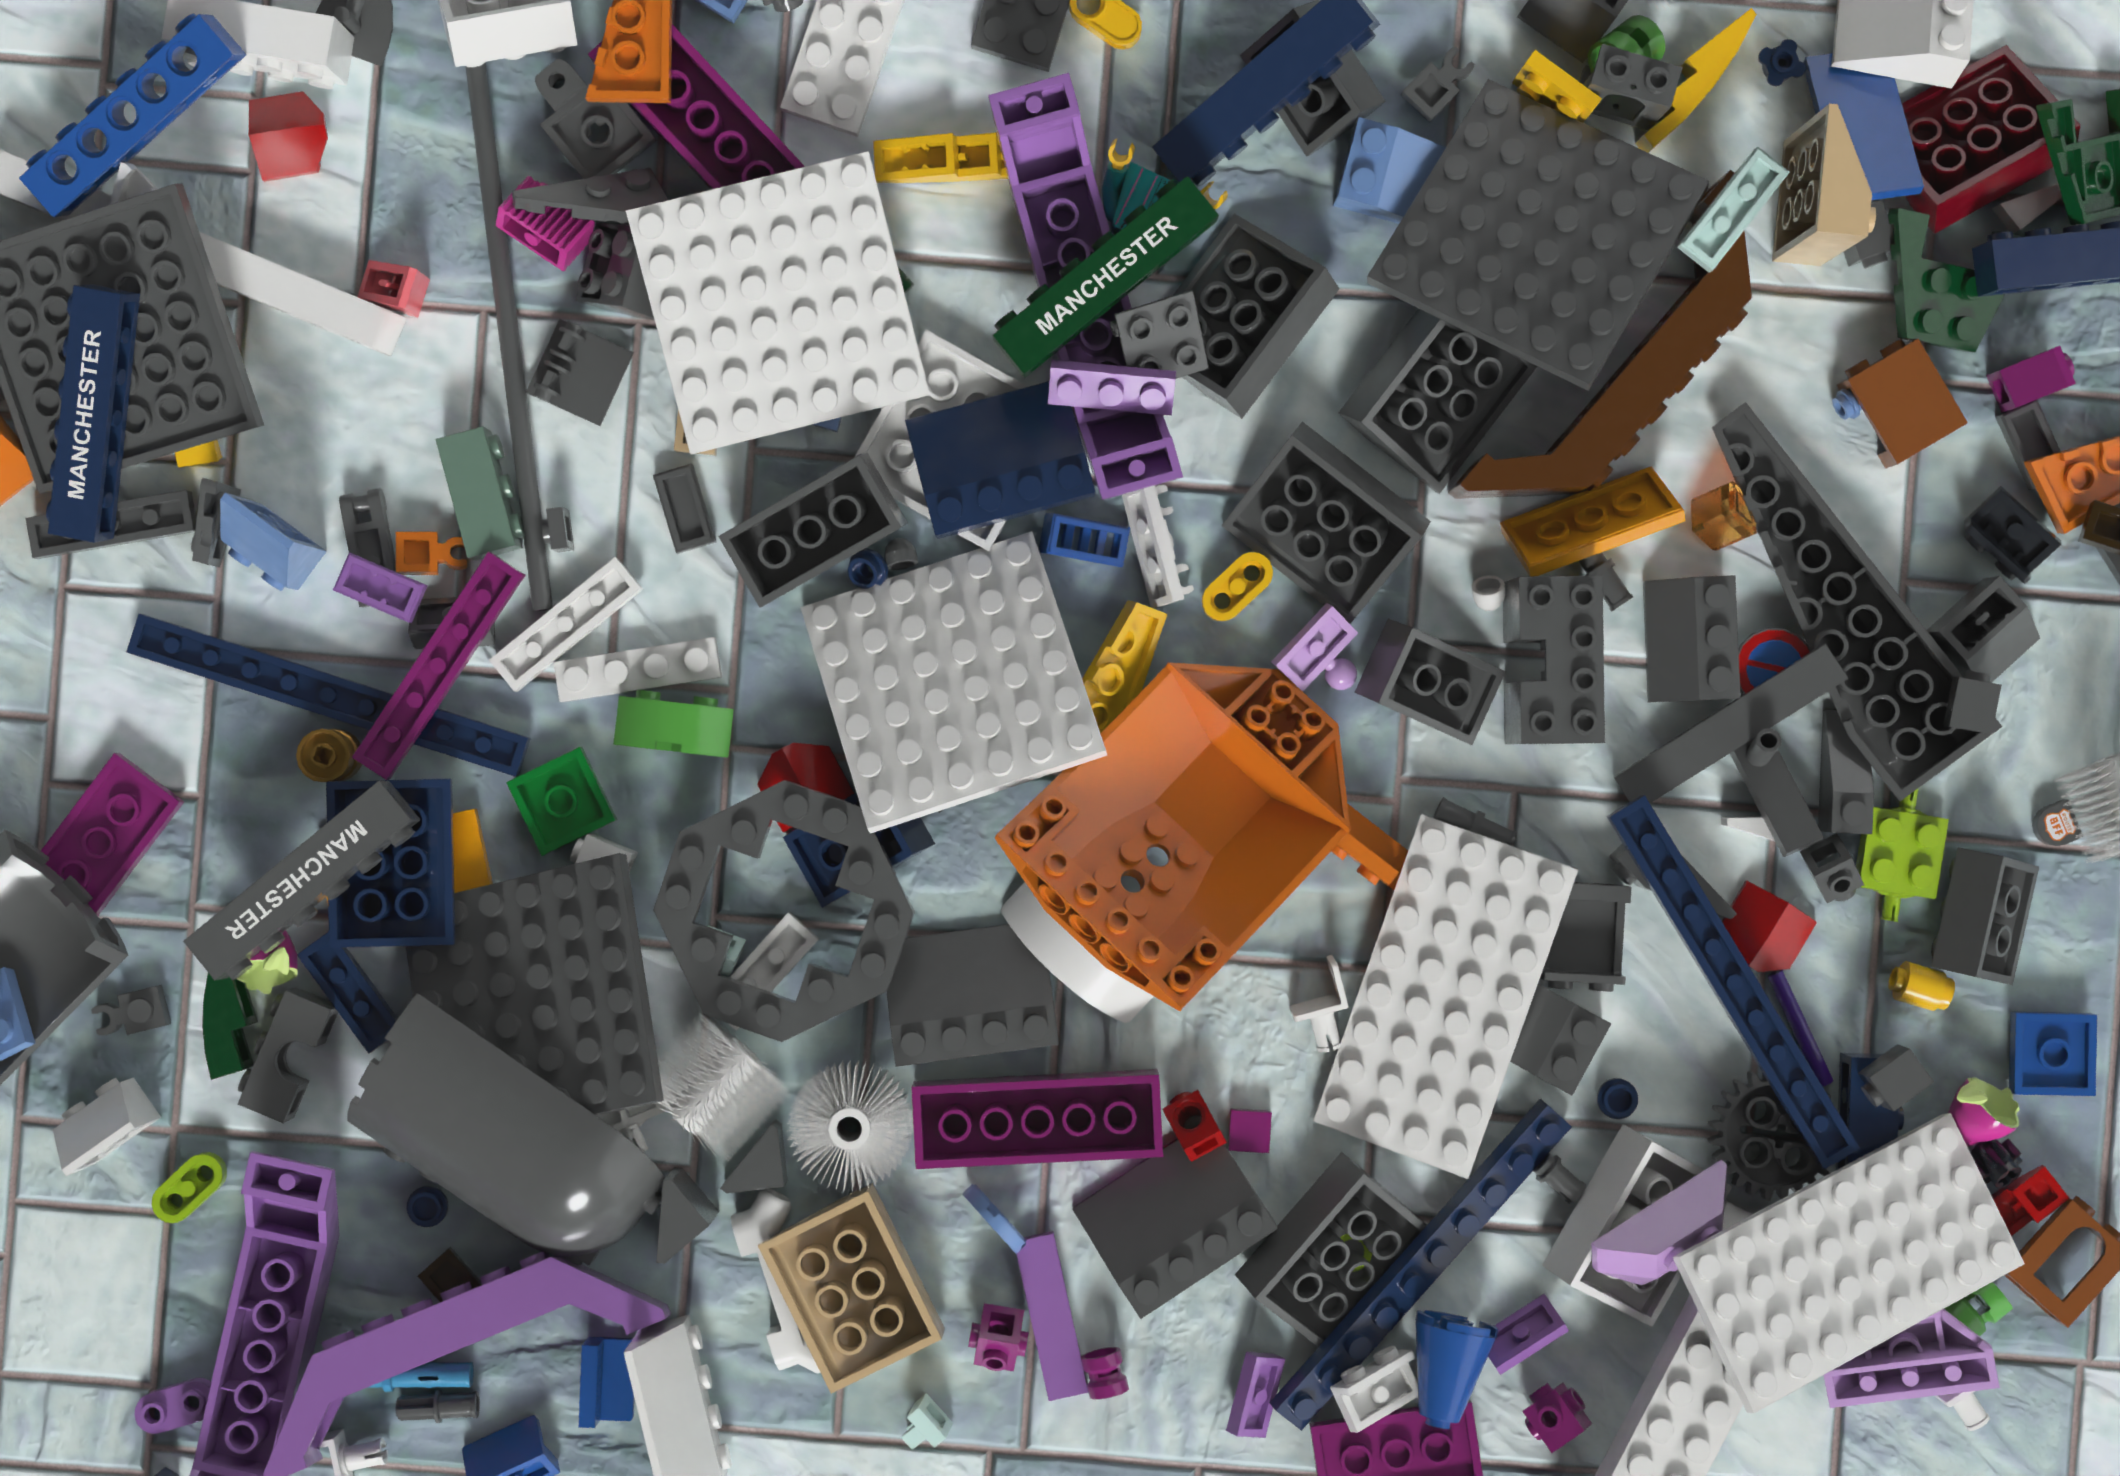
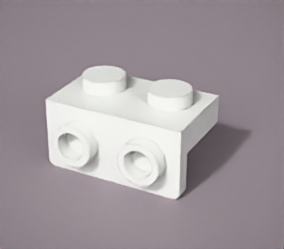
[1330,1346,1418,1433]

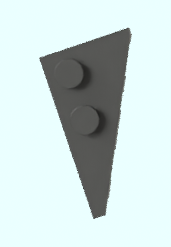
[512,168,668,225]

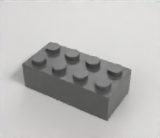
[718,452,908,608]

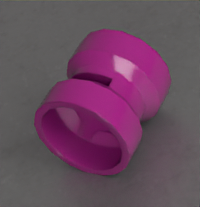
[1081,1347,1129,1399]

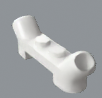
[731,1189,820,1374]

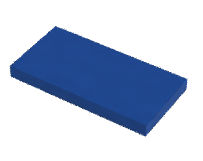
[1804,53,1924,201]

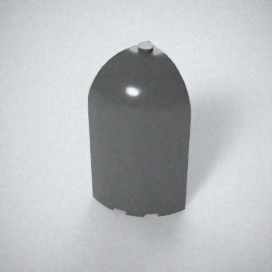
[0,829,128,1085]
[347,993,664,1256]

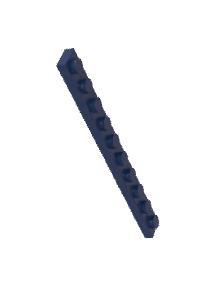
[126,614,531,777]
[1606,795,1860,1170]
[1269,1099,1572,1431]

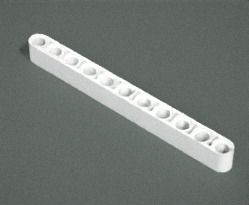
[0,149,407,356]

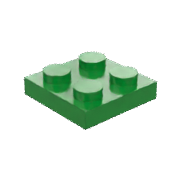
[506,747,618,856]

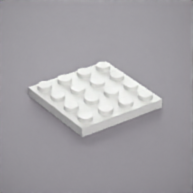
[854,329,1028,552]

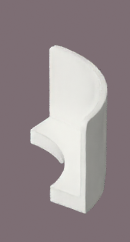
[1001,882,1154,1023]

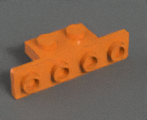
[1331,804,1408,891]

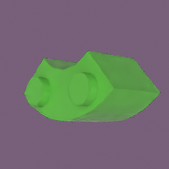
[613,690,734,758]

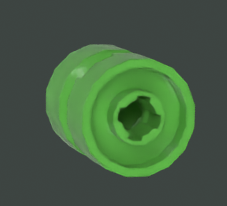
[1588,15,1665,73]
[1944,1282,2013,1336]

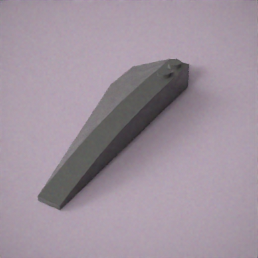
[1712,402,2003,801]

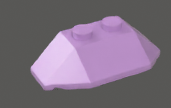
[1591,1159,1727,1285]
[1824,1309,2000,1408]

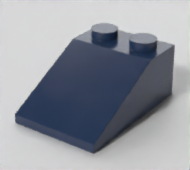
[783,793,935,908]

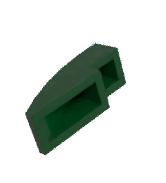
[202,973,258,1080]

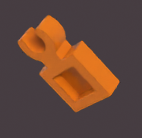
[396,532,467,575]

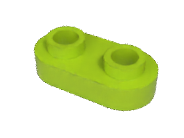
[152,1152,227,1223]

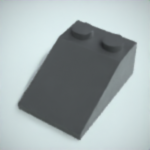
[1354,618,1506,745]
[1510,984,1611,1096]

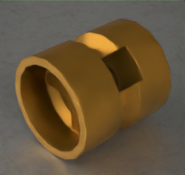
[296,729,362,782]

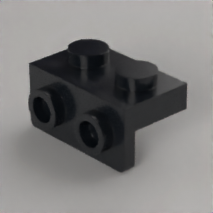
[1964,486,2062,584]

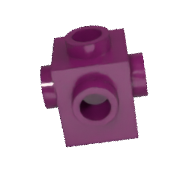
[968,1303,1029,1372]
[1522,1382,1592,1453]

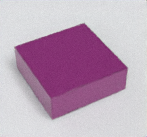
[1228,1108,1272,1153]

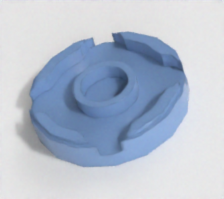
[962,1184,1026,1254]

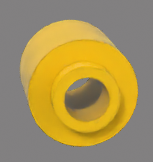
[1888,961,1955,1011]

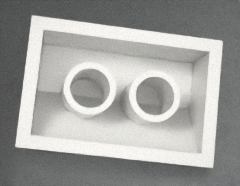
[438,0,577,67]

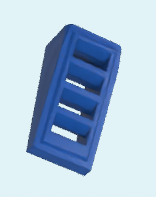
[1039,513,1130,568]

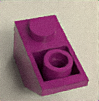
[1986,346,2076,413]

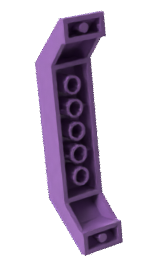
[988,73,1183,500]
[189,1151,340,1476]
[263,1252,671,1476]

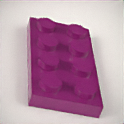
[41,753,184,916]
[1309,1399,1483,1476]

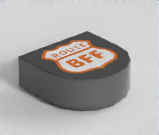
[2032,799,2083,846]

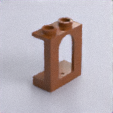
[2004,1196,2120,1328]

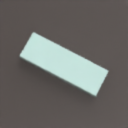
[1677,146,1790,273]

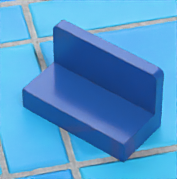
[578,1337,635,1428]
[462,1415,560,1476]

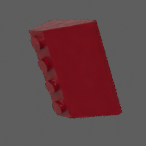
[1902,45,2081,234]

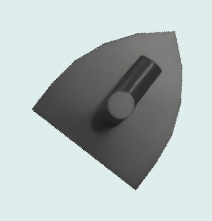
[316,0,393,67]

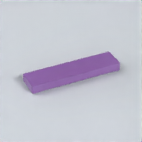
[1016,1231,1088,1401]

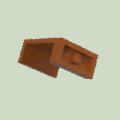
[1836,339,1968,469]

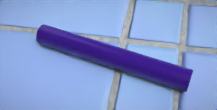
[1767,970,1834,1087]

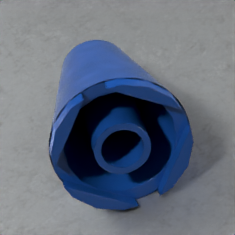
[1415,1310,1498,1429]

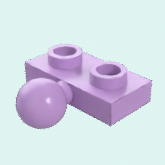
[1271,603,1358,691]

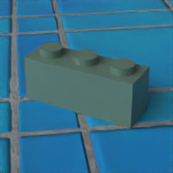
[435,426,525,561]

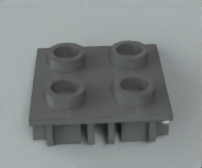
[1110,290,1208,379]
[526,318,634,427]

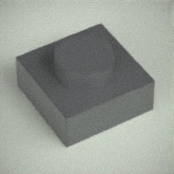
[541,507,574,552]

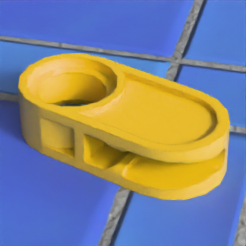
[1069,0,1142,50]

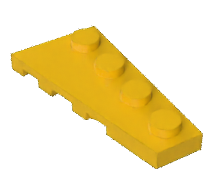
[1082,600,1167,733]

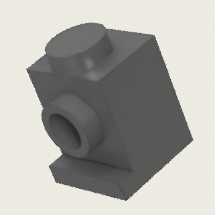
[1800,833,1864,903]

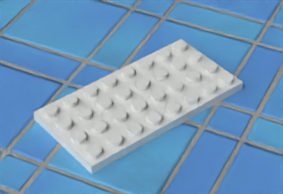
[1313,814,1579,1179]
[1672,1113,2025,1413]

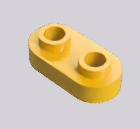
[1202,552,1273,621]

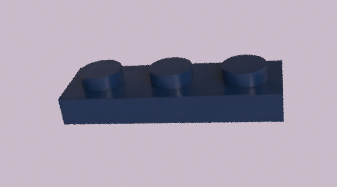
[297,931,398,1054]

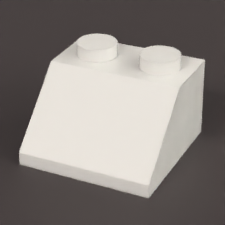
[52,1077,161,1176]

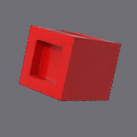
[1162,1089,1227,1162]

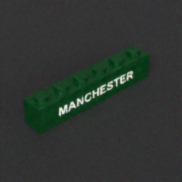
[992,176,1219,379]

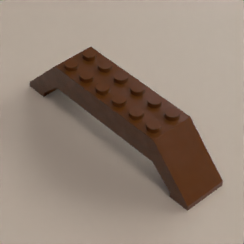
[1448,170,1752,499]

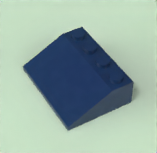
[905,381,1096,539]
[326,779,455,948]

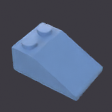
[1333,117,1446,224]
[220,492,327,591]

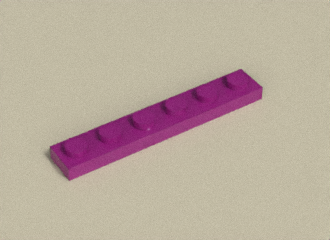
[352,551,526,780]

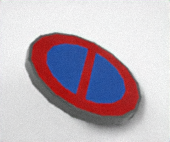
[1738,628,1811,694]

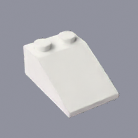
[1831,0,1974,89]

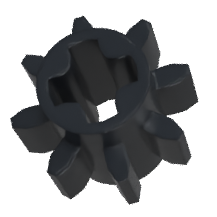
[1971,1139,2023,1188]

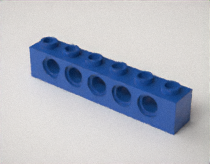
[19,13,247,217]

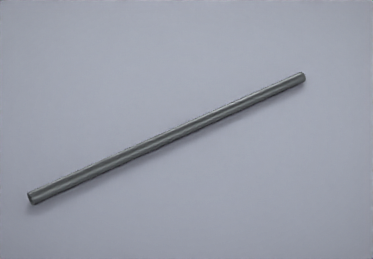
[465,62,553,612]

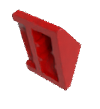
[248,91,328,182]
[757,742,854,832]
[1722,880,1817,972]

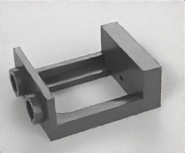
[1579,44,1682,131]

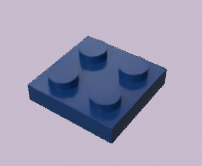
[2009,1011,2097,1096]

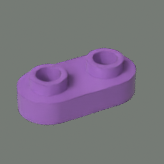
[134,1378,211,1434]

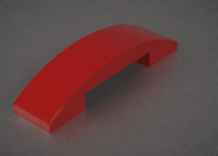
[1991,1165,2070,1236]

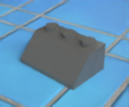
[1240,0,1386,157]
[1643,575,1740,703]
[1931,847,2039,985]

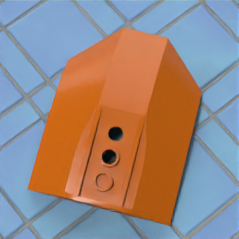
[995,662,1351,1011]

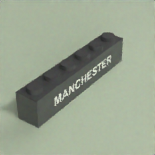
[183,781,421,980]

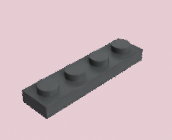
[25,490,197,559]

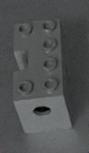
[1503,576,1605,744]

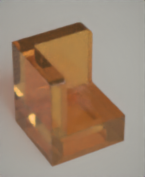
[1691,481,1757,551]

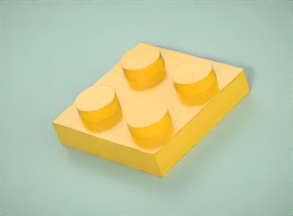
[1512,50,1602,122]

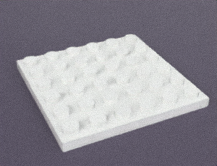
[626,151,930,455]
[800,531,1107,834]

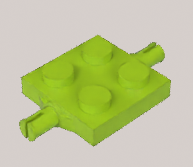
[1856,788,1949,922]

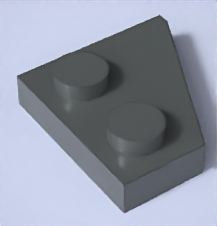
[191,478,242,567]

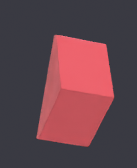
[357,260,430,318]

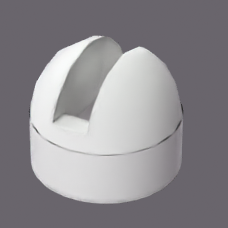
[1472,576,1505,611]

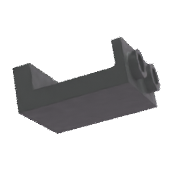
[1540,882,1632,992]

